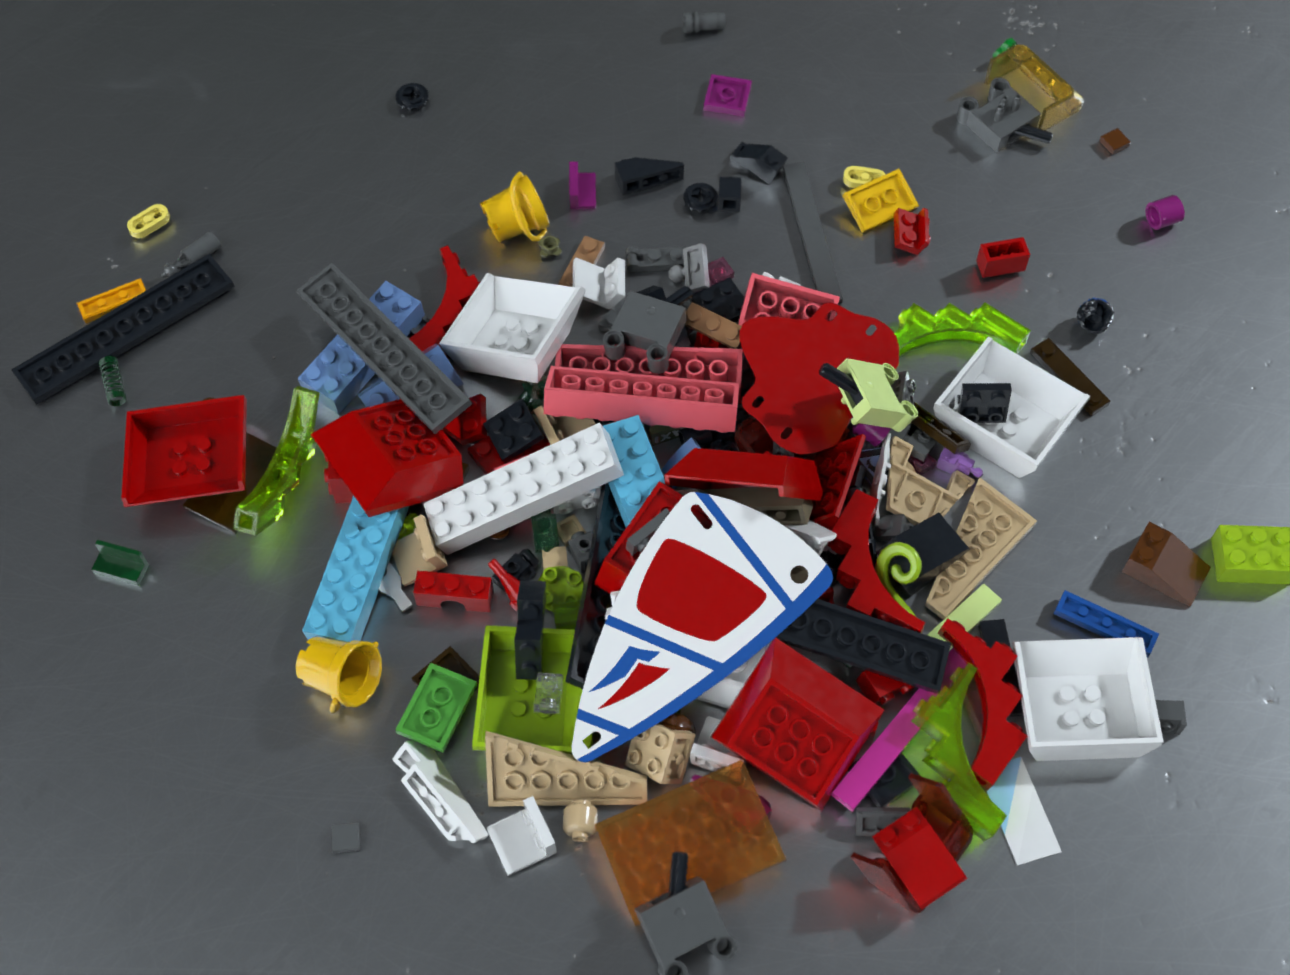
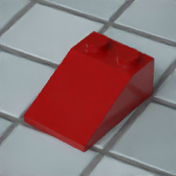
[872,807,968,910]

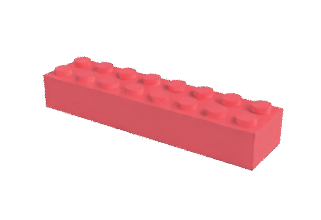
[555,344,743,403]
[543,366,739,433]

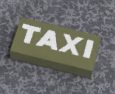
[649,425,684,446]

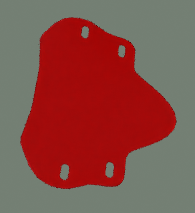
[739,303,899,454]

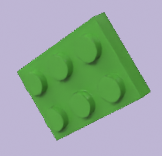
[395,663,477,753]

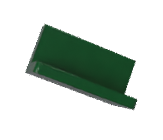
[91,540,149,586]

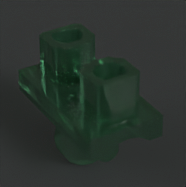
[518,375,547,415]
[531,509,559,553]

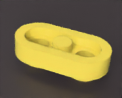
[843,166,885,188]
[127,204,170,238]

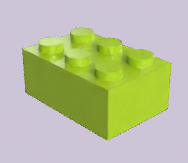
[1211,525,1290,585]

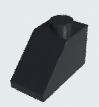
[735,144,788,185]

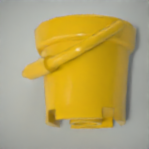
[480,171,550,243]
[296,636,382,714]

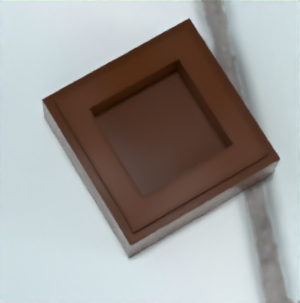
[1099,128,1131,155]

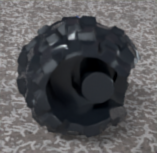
[1077,297,1115,334]

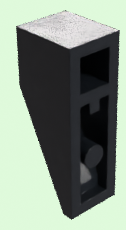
[615,157,684,196]

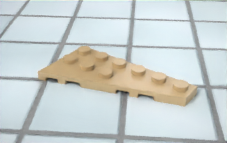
[485,731,647,807]

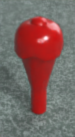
[488,558,520,612]

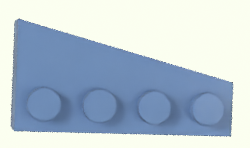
[357,344,464,407]

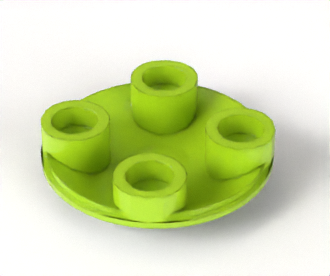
[538,566,584,613]

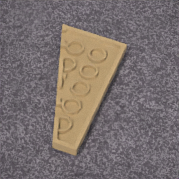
[925,477,1037,620]

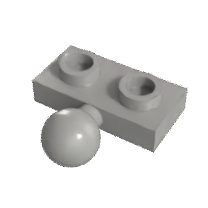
[669,243,710,293]

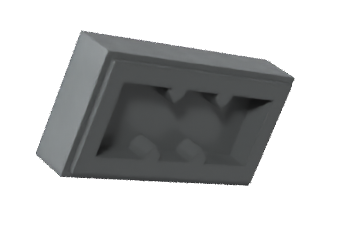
[907,428,937,462]
[855,807,911,836]

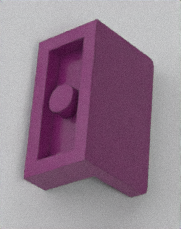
[569,161,596,209]

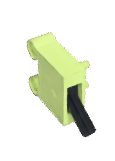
[819,358,918,432]

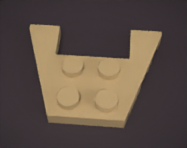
[886,436,975,525]

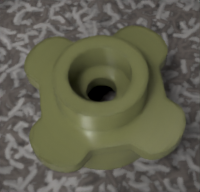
[538,236,562,258]

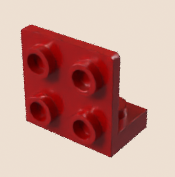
[442,393,487,446]

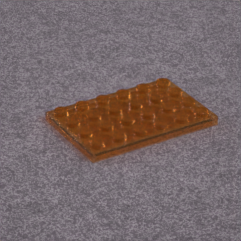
[595,760,787,927]

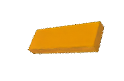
[77,278,146,324]

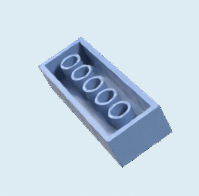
[298,281,425,415]

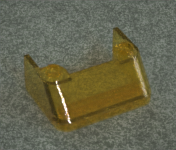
[984,45,1084,131]

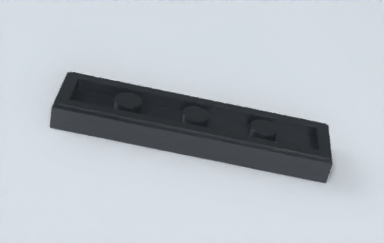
[978,619,1024,717]

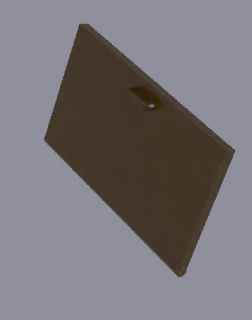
[183,432,292,534]

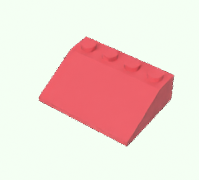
[738,273,840,326]

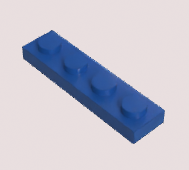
[1054,590,1159,658]

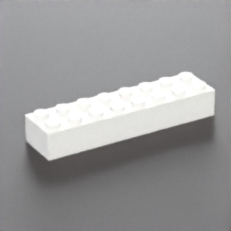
[423,423,624,555]

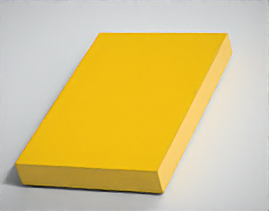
[842,169,919,233]

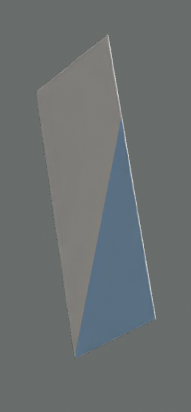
[986,757,1062,865]

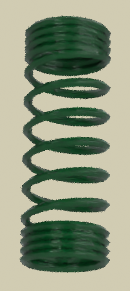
[99,356,127,406]

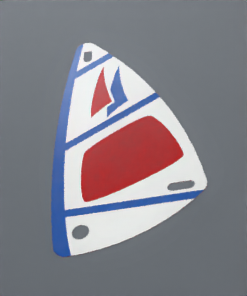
[572,492,833,762]

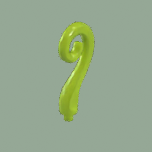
[875,542,922,616]

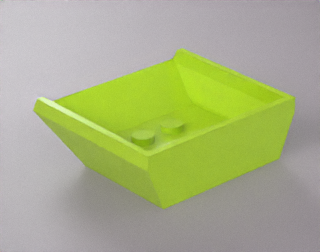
[472,625,593,755]

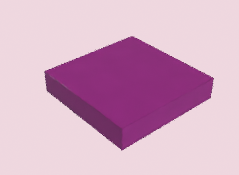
[703,74,752,117]

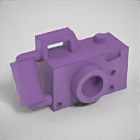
[936,447,983,478]

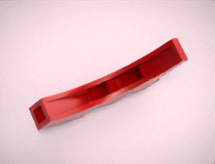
[409,245,481,359]
[828,489,925,633]
[937,618,1027,791]

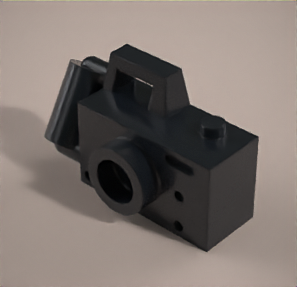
[492,548,539,592]

